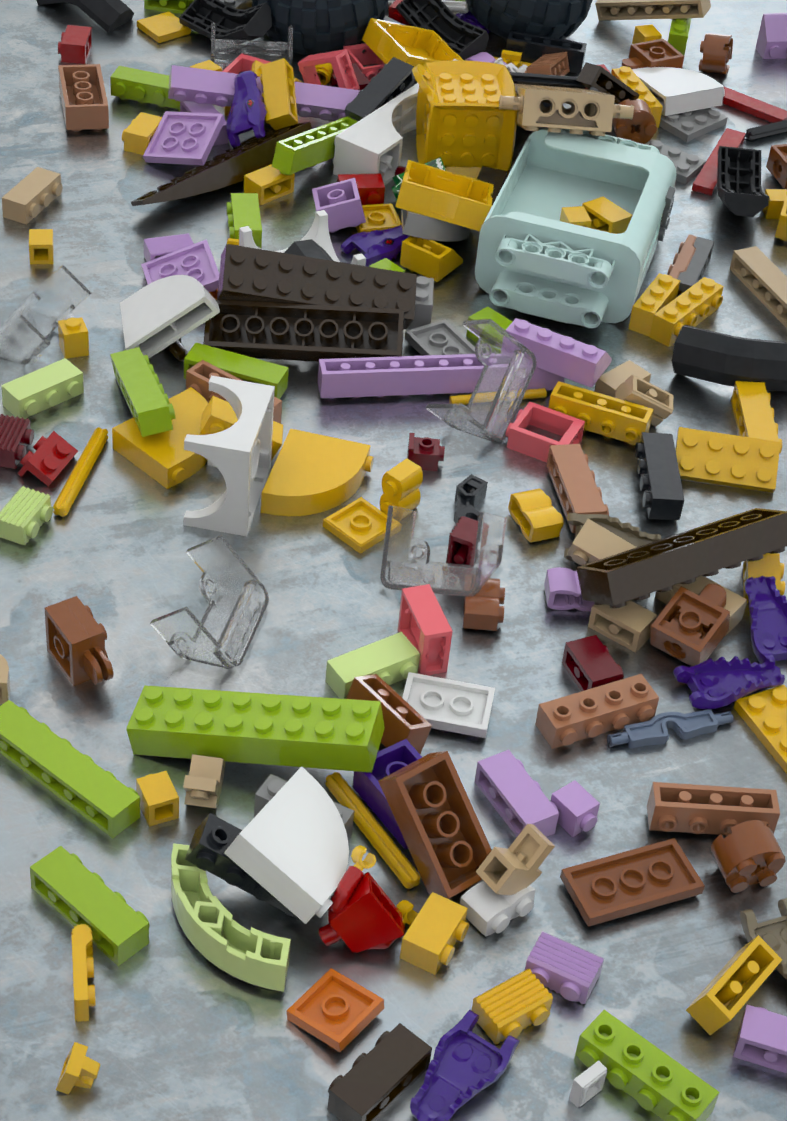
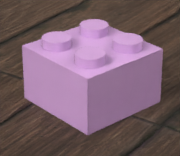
[312,178,366,233]

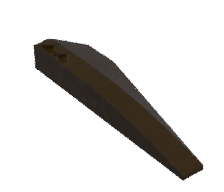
[131,121,313,206]

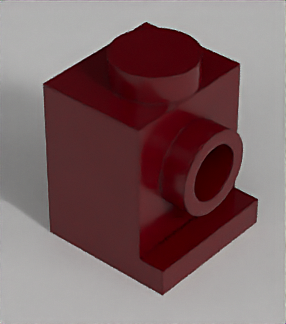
[407,433,445,471]

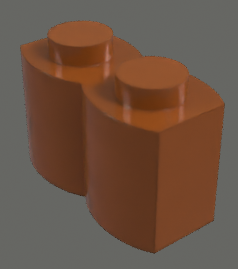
[463,576,505,631]

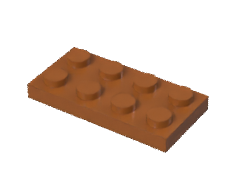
[560,838,705,927]

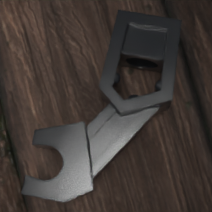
[454,474,488,523]

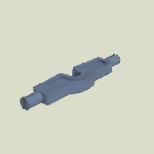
[607,709,733,749]

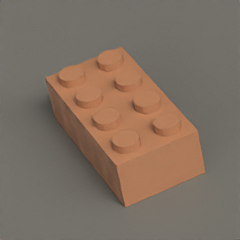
[58,64,109,131]

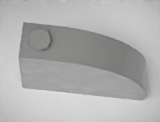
[401,209,471,241]

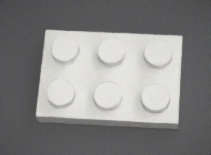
[402,672,495,738]

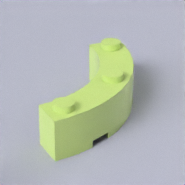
[171,843,291,992]

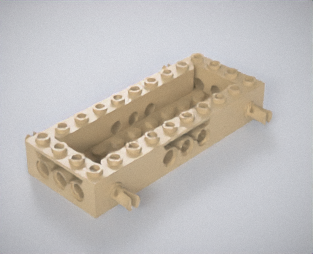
[499,84,634,136]

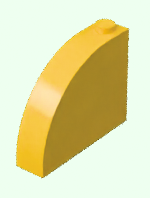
[112,387,208,490]
[261,428,374,516]

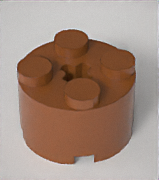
[699,33,733,75]
[612,99,657,144]
[711,820,786,893]

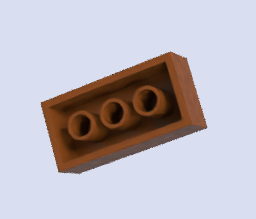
[378,751,492,899]

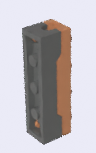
[667,234,714,297]

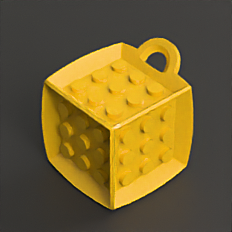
[412,60,517,179]

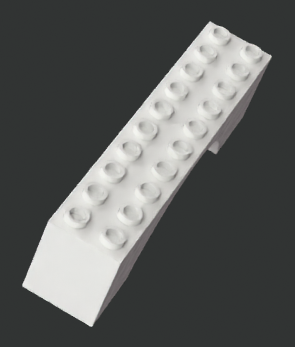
[333,59,456,185]

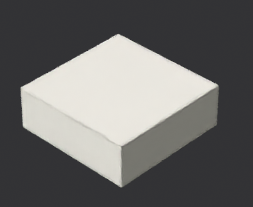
[569,1060,607,1108]

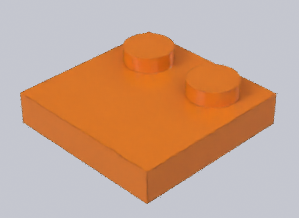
[286,968,384,1052]

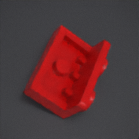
[17,431,78,487]

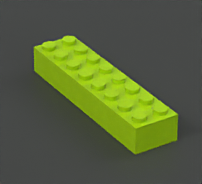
[126,685,385,773]

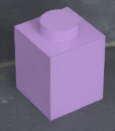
[551,780,600,837]

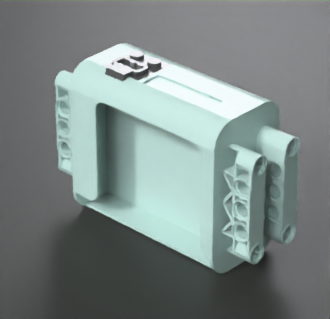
[475,128,676,329]

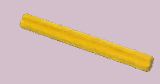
[53,427,108,517]
[325,772,421,889]

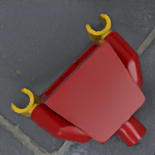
[319,845,418,953]

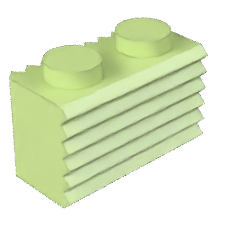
[0,486,53,546]

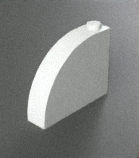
[632,67,725,116]
[120,275,220,358]
[224,766,349,924]

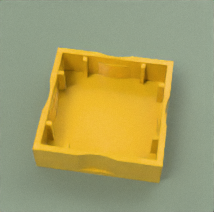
[362,18,463,81]
[395,160,494,231]

